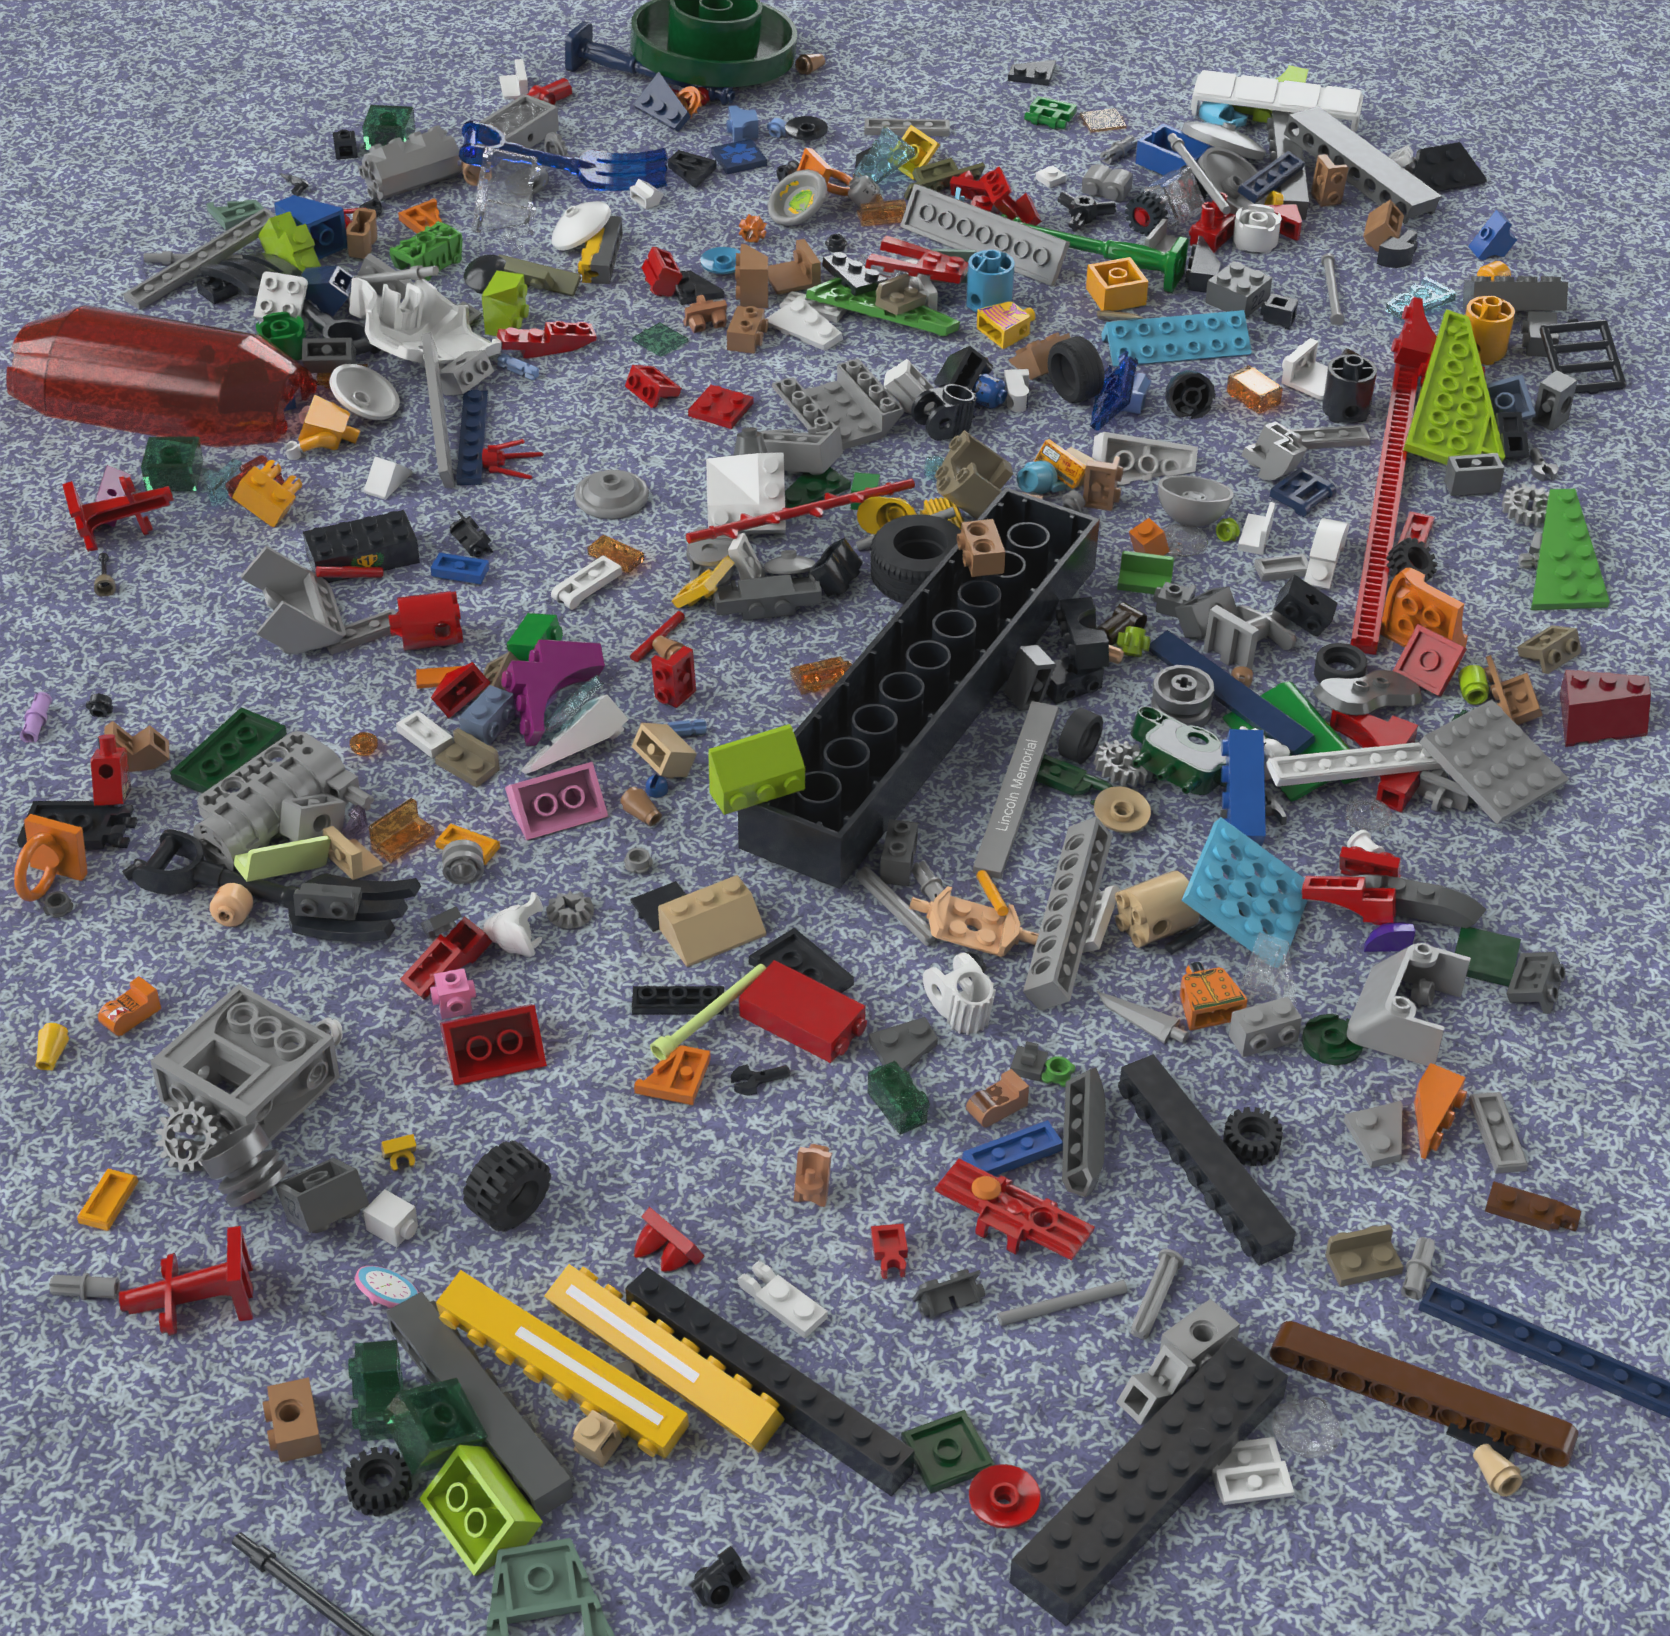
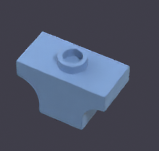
[726,105,759,142]

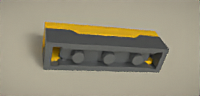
[578,216,623,284]

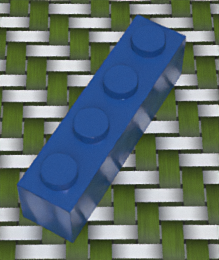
[1221,729,1266,846]

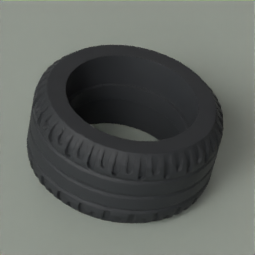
[1047,336,1105,403]

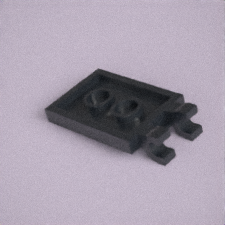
[17,801,138,849]

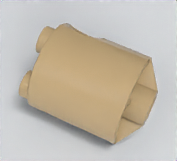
[1115,871,1200,948]

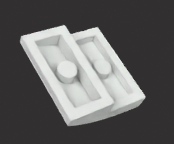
[1212,1437,1294,1505]

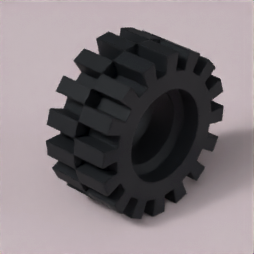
[1386,537,1437,582]
[1223,1107,1283,1166]
[344,1447,412,1517]

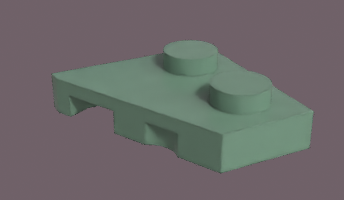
[206,200,264,230]

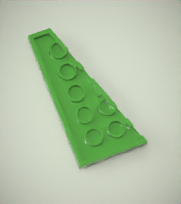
[806,278,960,336]
[1530,488,1610,610]

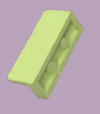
[234,836,331,882]

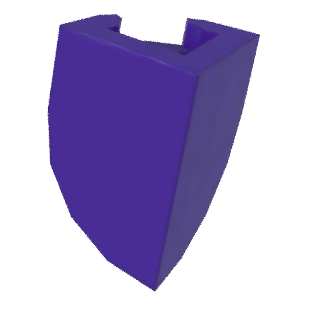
[1364,922,1416,952]

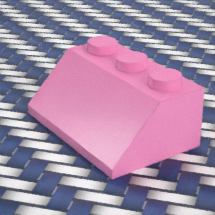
[505,762,608,840]

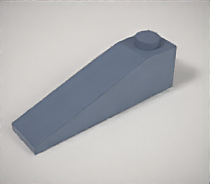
[1487,374,1536,420]

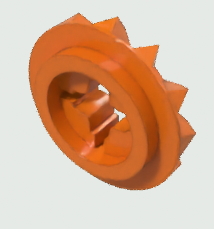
[676,86,703,119]

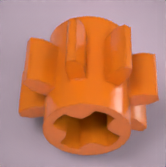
[739,214,767,243]

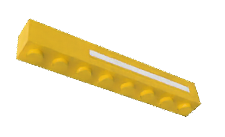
[544,1264,785,1453]
[436,1270,689,1459]

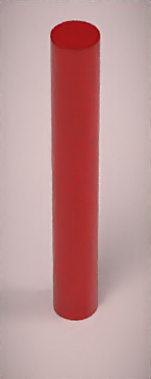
[630,611,685,663]

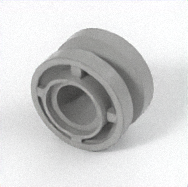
[442,839,484,884]

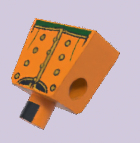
[1180,962,1247,1031]

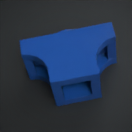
[1468,210,1517,260]

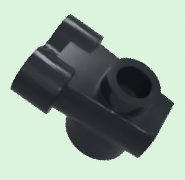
[689,1546,751,1608]

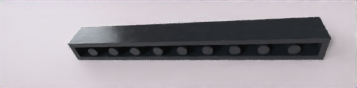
[625,1267,915,1497]

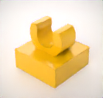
[381,1134,416,1171]

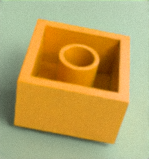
[1086,257,1149,311]

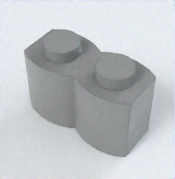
[1082,164,1133,202]

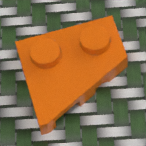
[398,199,442,234]
[634,1045,711,1105]

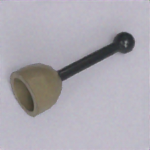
[94,553,116,597]

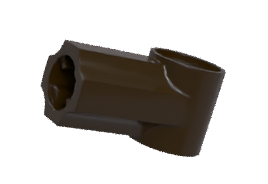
[1096,602,1147,646]

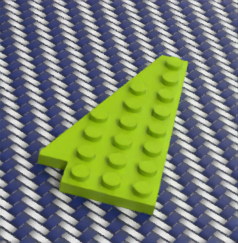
[1403,309,1505,465]

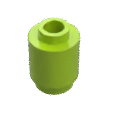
[1458,665,1489,705]

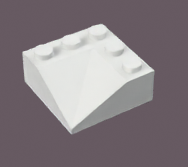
[706,453,786,535]

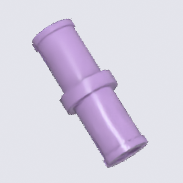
[20,692,52,743]

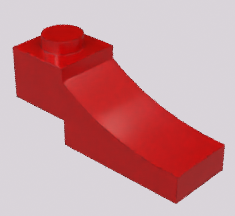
[1302,876,1397,925]
[400,916,492,1000]

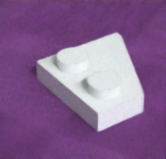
[1389,145,1413,167]

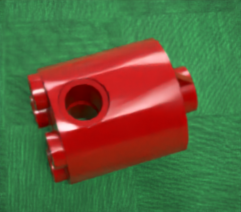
[388,591,463,651]

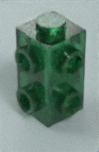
[867,1061,930,1135]

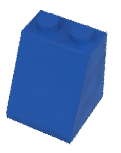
[274,195,348,260]

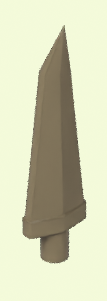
[1097,310,1143,321]

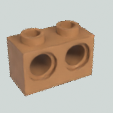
[957,519,1005,577]

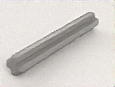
[856,867,937,946]

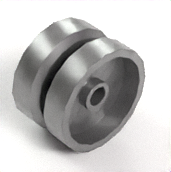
[1151,665,1214,728]

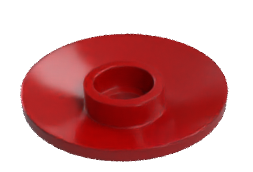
[969,1464,1041,1529]

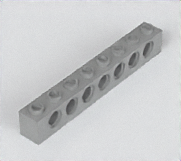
[1023,816,1113,1010]

